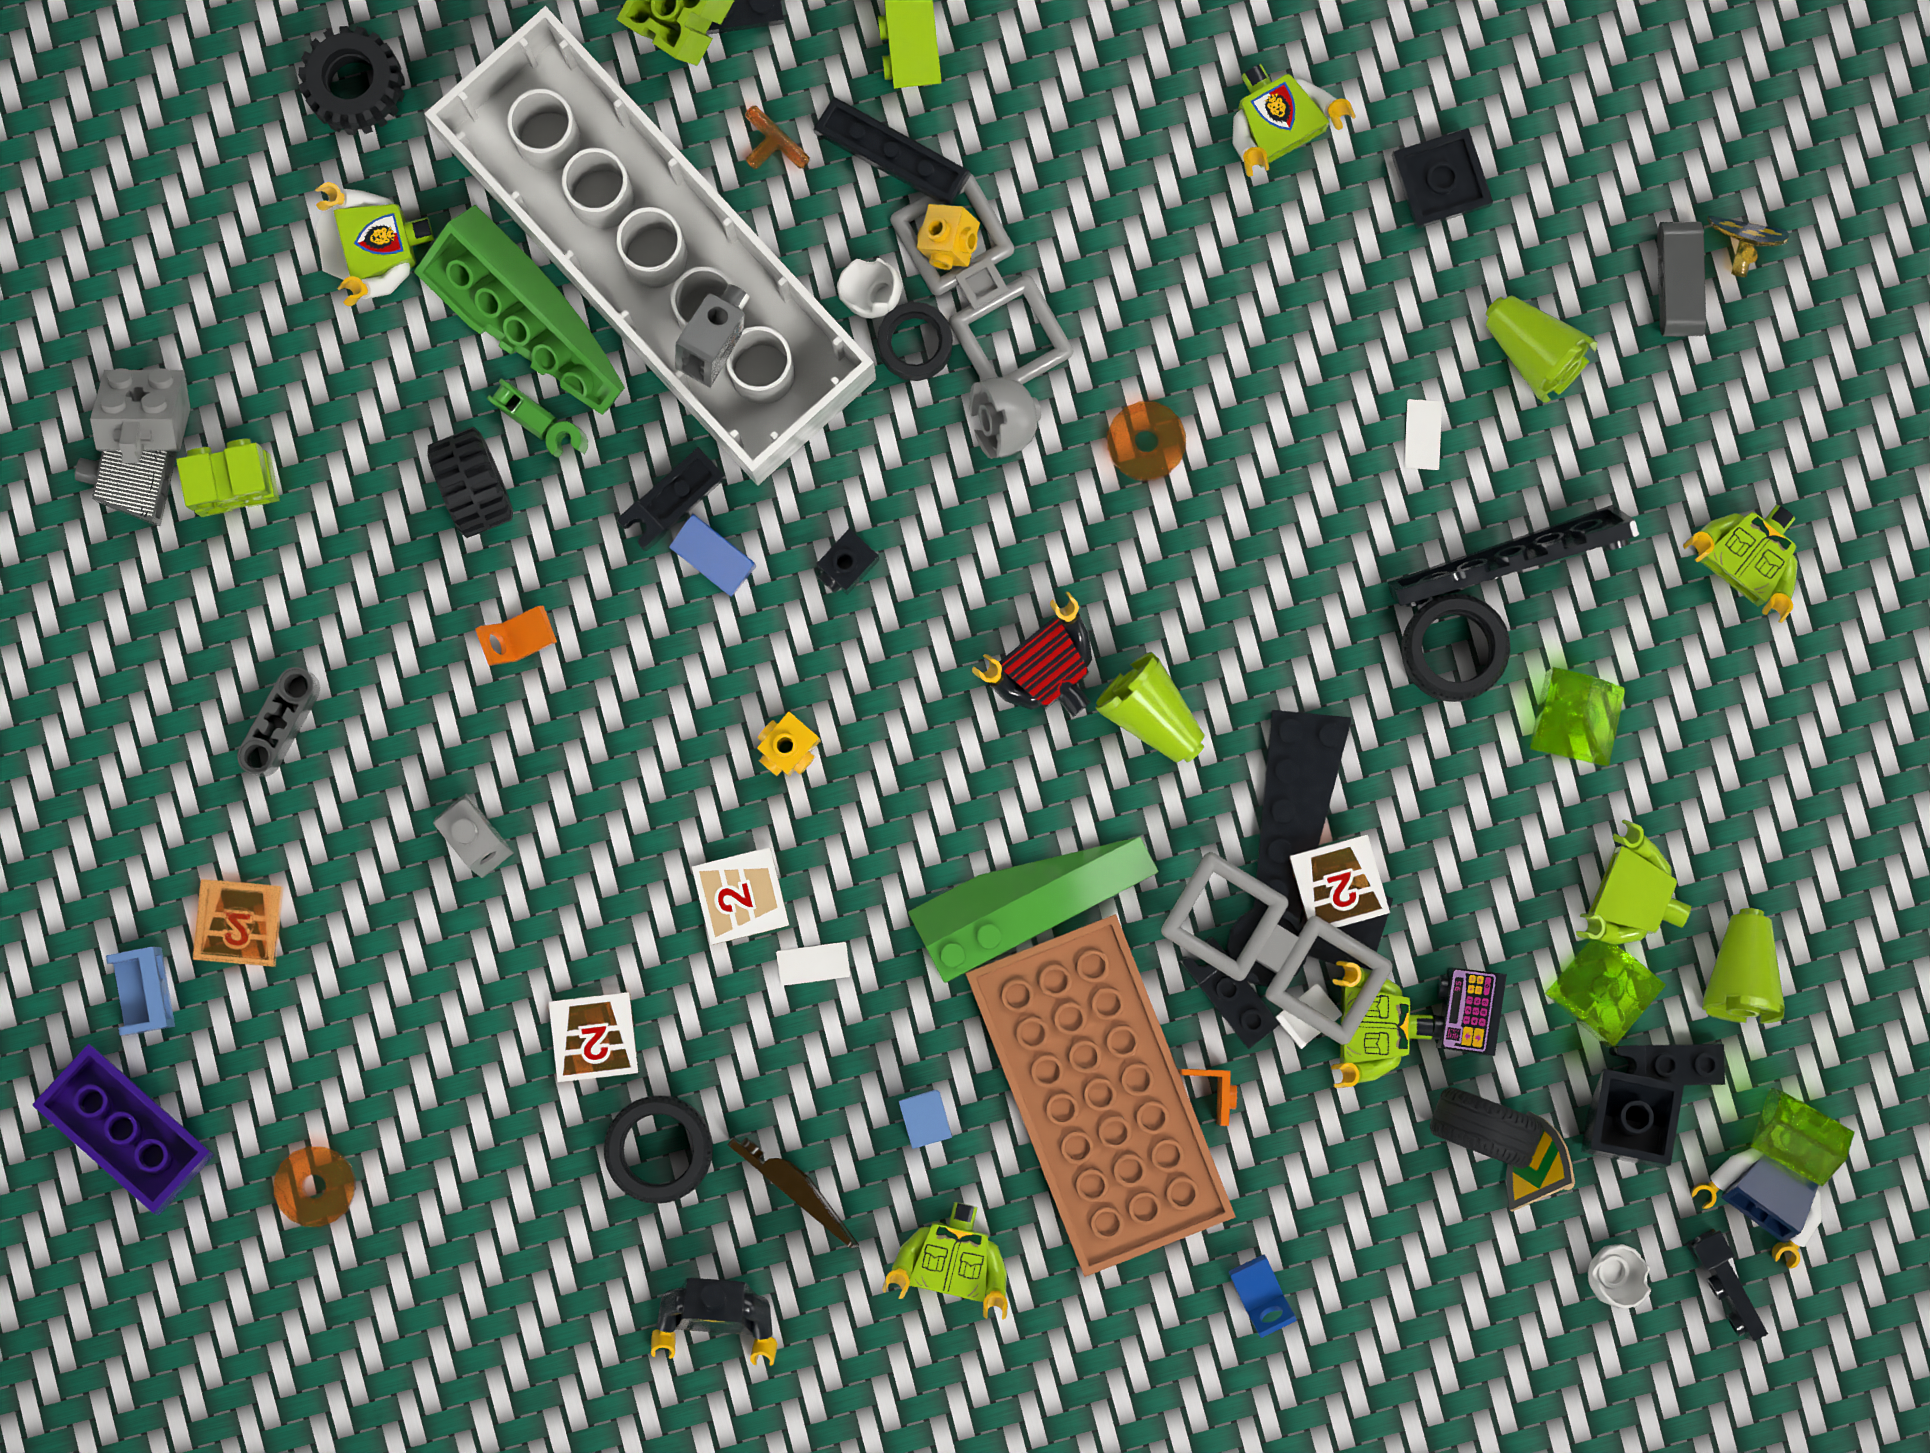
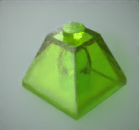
[1529,667,1626,767]

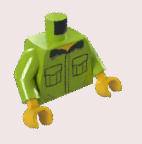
[1683,505,1798,623]
[1331,961,1433,1088]
[882,1202,1008,1320]

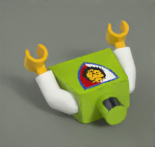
[1232,64,1356,177]
[315,182,434,306]

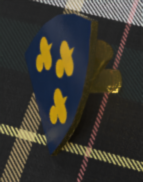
[1707,215,1789,277]

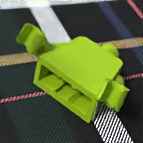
[1576,819,1691,945]

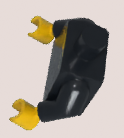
[651,1278,778,1366]

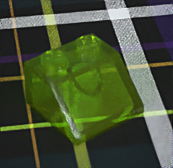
[1544,939,1666,1047]
[1751,1088,1855,1187]

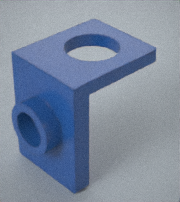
[1229,1254,1297,1338]

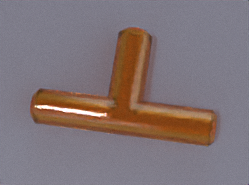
[745,105,810,169]

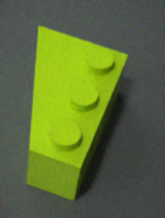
[878,0,941,89]

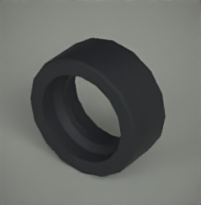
[877,302,953,381]

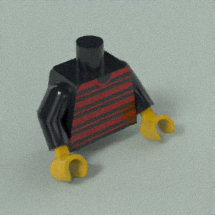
[972,592,1092,717]

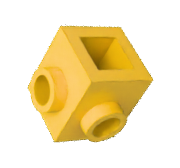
[917,204,980,270]
[757,712,821,777]

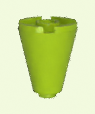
[1485,295,1598,403]
[1095,652,1205,763]
[1702,908,1785,1023]

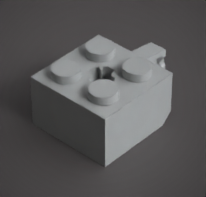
[90,368,191,463]

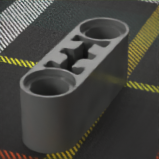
[1657,222,1706,337]
[237,667,320,777]

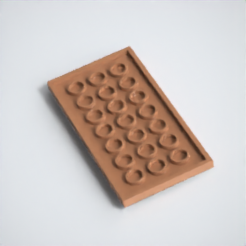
[966,914,1236,1277]

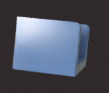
[106,947,175,1036]
[899,1090,952,1149]

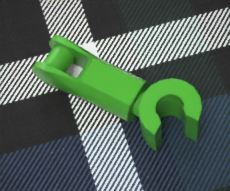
[486,378,588,458]

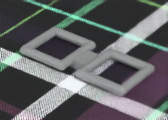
[890,174,1074,385]
[1161,852,1392,1045]

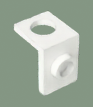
[1275,984,1342,1049]

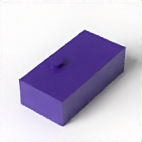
[32,1044,215,1216]

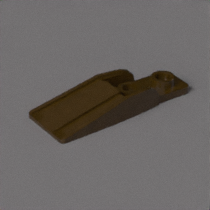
[727,1138,859,1249]

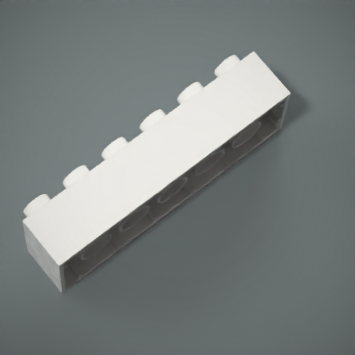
[424,6,876,486]

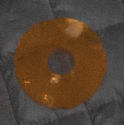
[1107,401,1186,481]
[274,1146,356,1227]

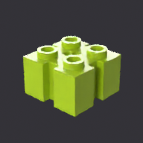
[616,0,734,66]
[176,439,280,517]

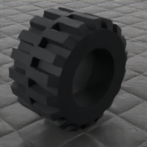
[298,26,405,135]
[427,427,513,538]

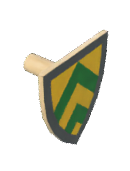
[1506,1111,1575,1212]

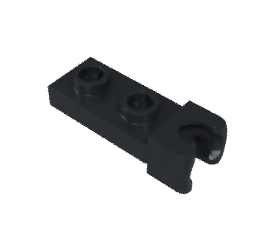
[617,447,726,552]
[1180,936,1280,1049]
[1609,1044,1725,1085]
[1686,1229,1768,1342]

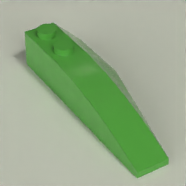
[414,205,625,415]
[908,837,1159,983]

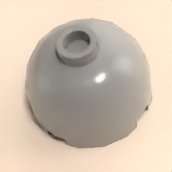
[970,377,1041,459]

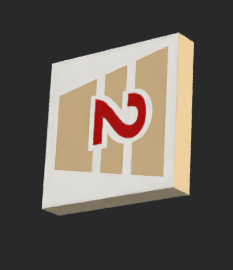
[692,847,790,945]

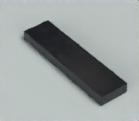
[813,96,971,206]

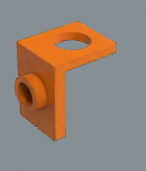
[475,605,557,666]
[1178,1069,1237,1126]

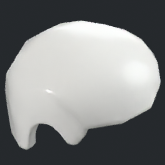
[837,258,903,318]
[1588,1244,1651,1309]

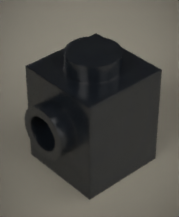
[816,529,879,595]

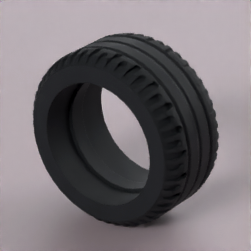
[1401,594,1510,702]
[1429,1087,1543,1169]
[604,1095,713,1204]

